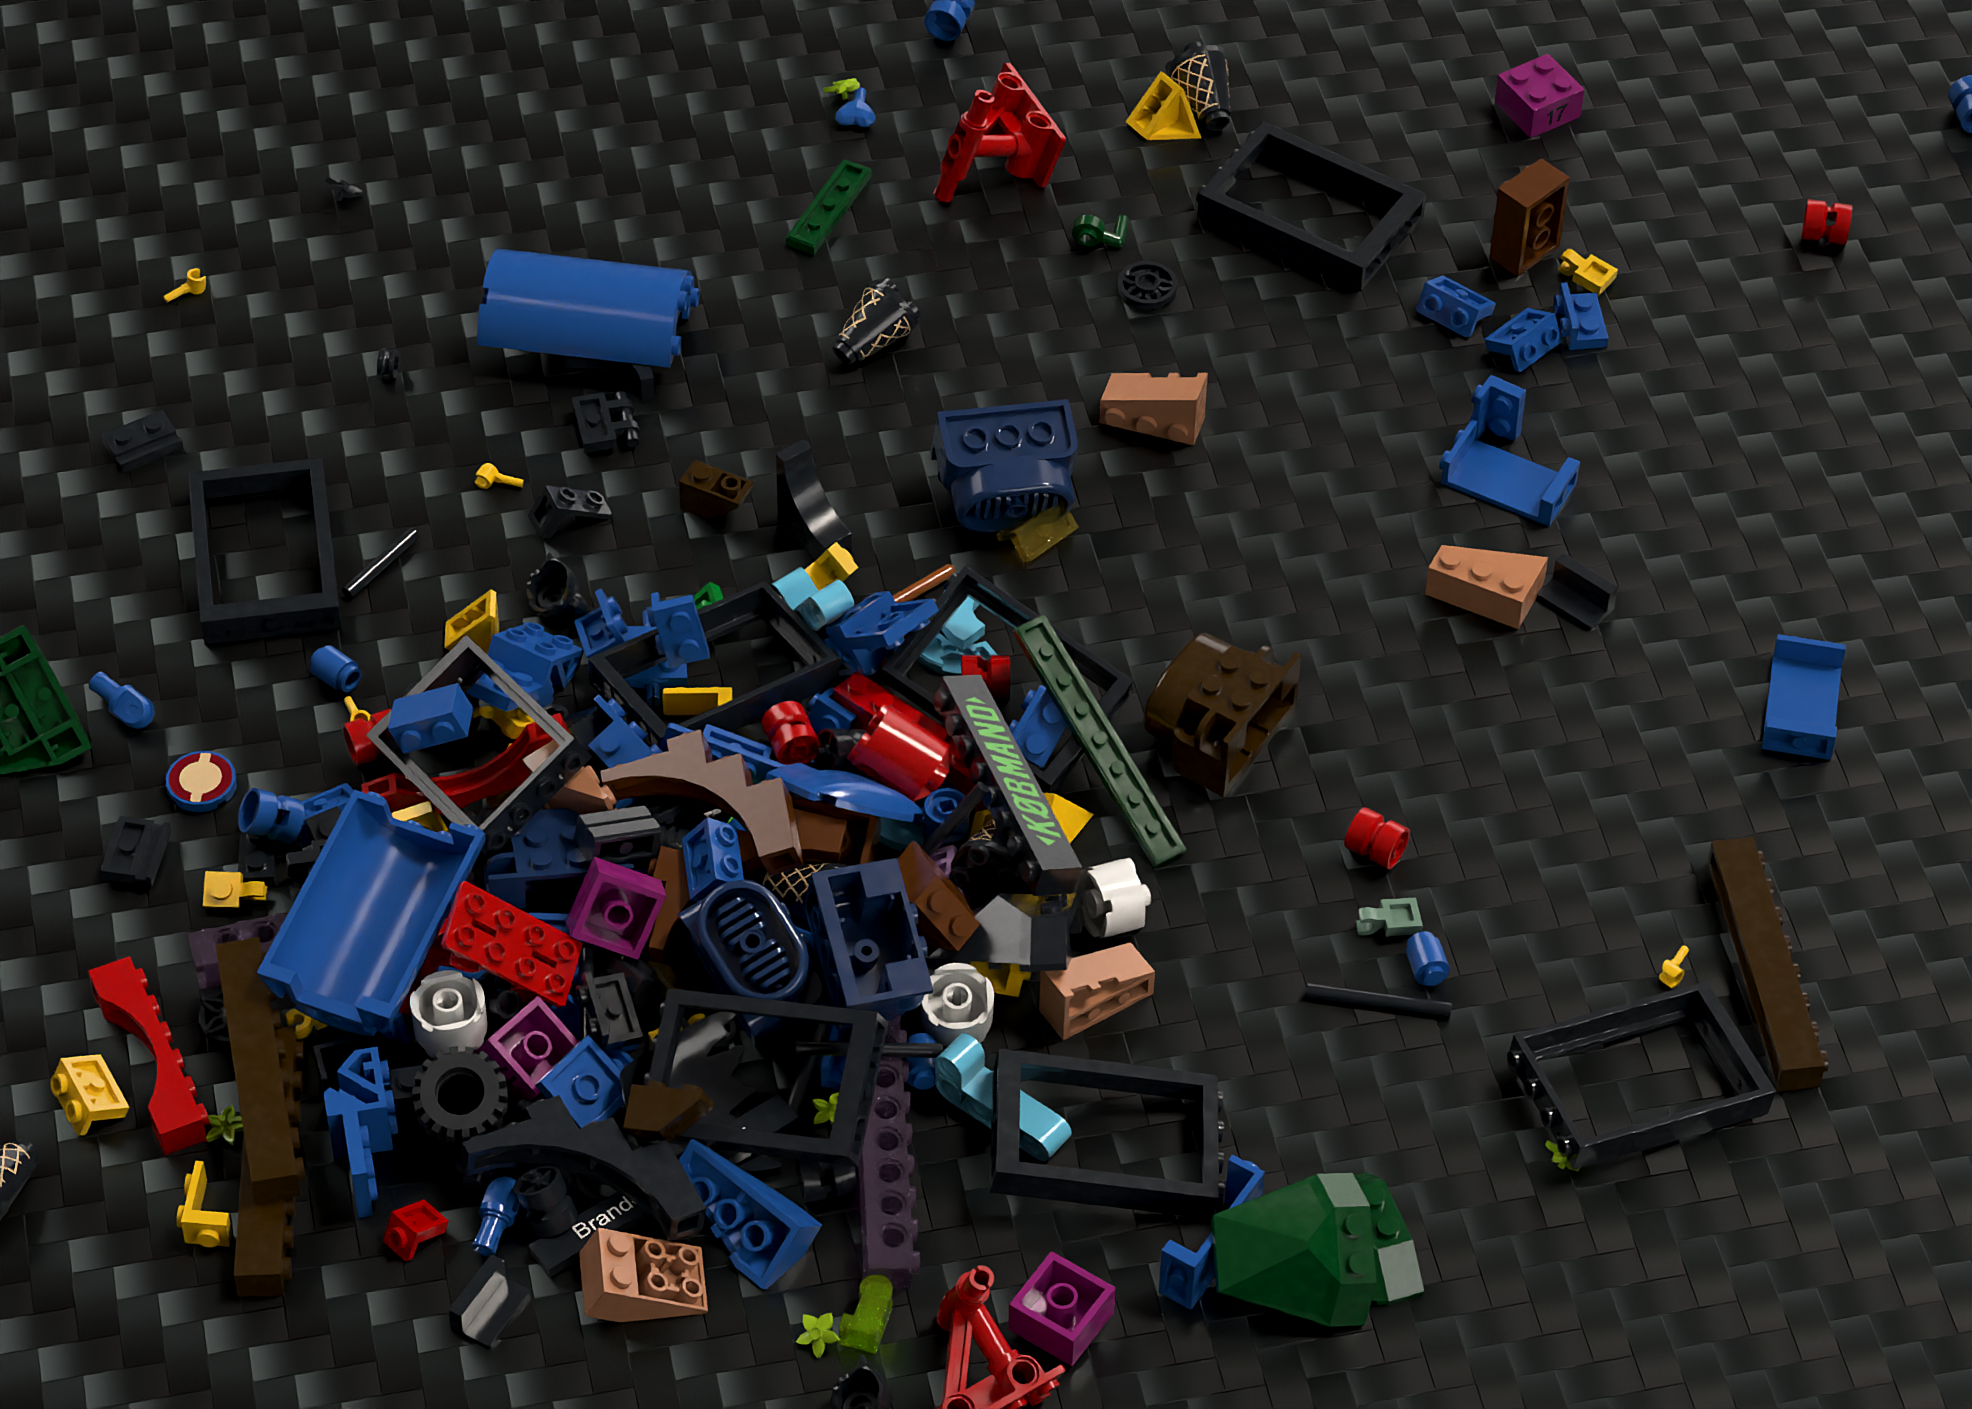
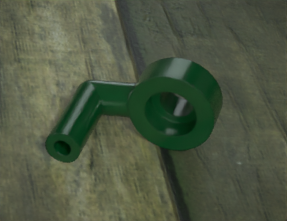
[1072,215,1129,248]

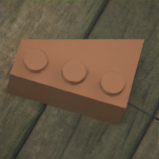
[1099,373,1208,445]
[1425,545,1548,629]
[1039,942,1155,1041]

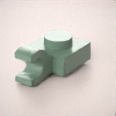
[1355,897,1423,937]

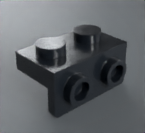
[576,971,643,1051]

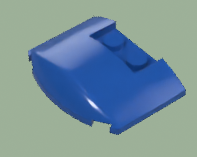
[765,763,926,823]

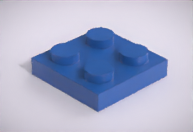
[535,1035,624,1129]

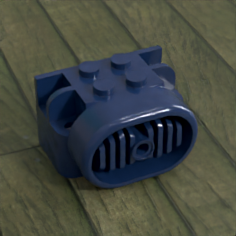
[930,399,1078,533]
[483,808,634,914]
[805,858,934,1032]
[677,879,822,1047]

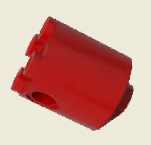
[846,704,950,802]

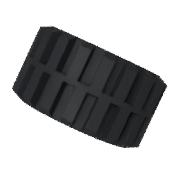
[412,1046,508,1148]

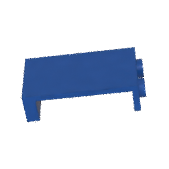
[1439,419,1580,527]
[1762,634,1846,760]
[1158,1155,1265,1310]

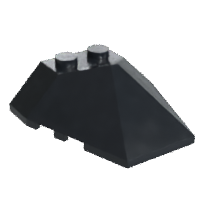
[927,893,1085,972]

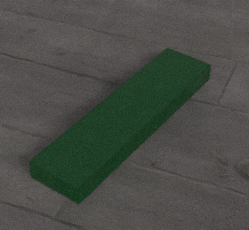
[786,159,872,255]

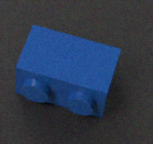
[388,683,473,753]

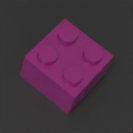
[1495,54,1585,138]
[566,857,667,960]
[474,996,579,1103]
[1008,1251,1116,1366]

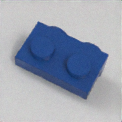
[574,588,629,659]
[646,592,710,667]

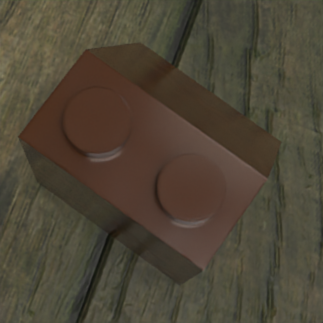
[897,841,980,951]

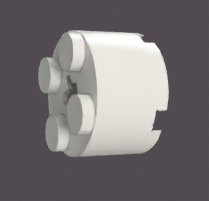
[1075,858,1151,939]
[920,963,994,1047]
[410,970,487,1058]

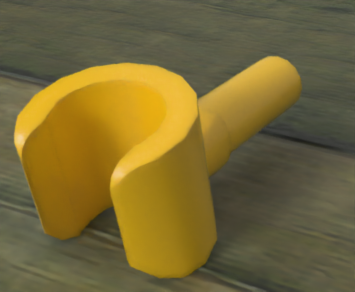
[163,268,206,303]
[475,463,524,489]
[344,696,370,721]
[1659,946,1689,988]

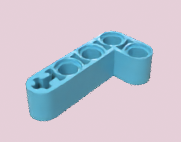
[771,567,854,632]
[935,1033,1072,1161]

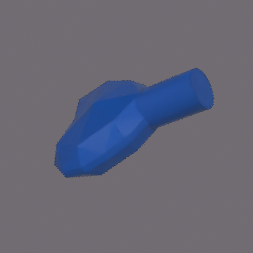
[835,87,876,128]

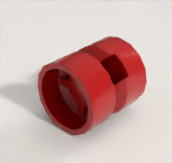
[1801,199,1852,246]
[961,655,1010,700]
[762,701,821,765]
[342,709,391,766]
[1344,807,1410,870]

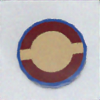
[166,751,237,813]

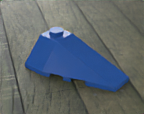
[679,1139,822,1289]

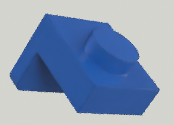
[806,687,857,734]

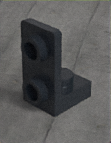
[528,486,612,539]

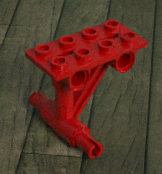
[933,63,1066,202]
[399,881,582,1024]
[936,1265,1066,1409]

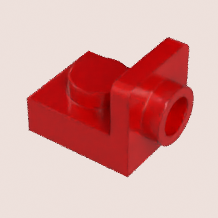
[383,1199,449,1261]

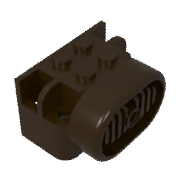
[1143,633,1301,797]

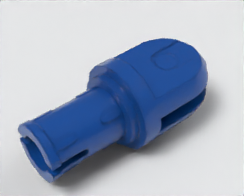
[89,672,155,729]
[472,1176,520,1257]

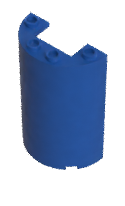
[477,249,700,368]
[257,790,486,1036]

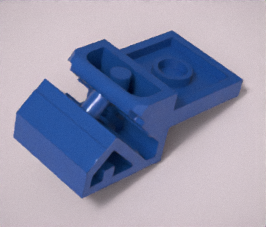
[823,591,939,679]
[465,622,584,712]
[324,1047,398,1218]

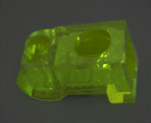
[839,1274,893,1354]

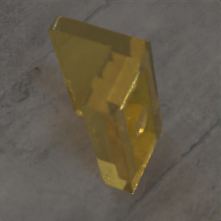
[995,499,1079,562]

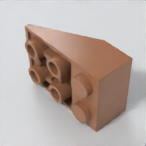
[522,740,617,815]
[579,1228,708,1322]

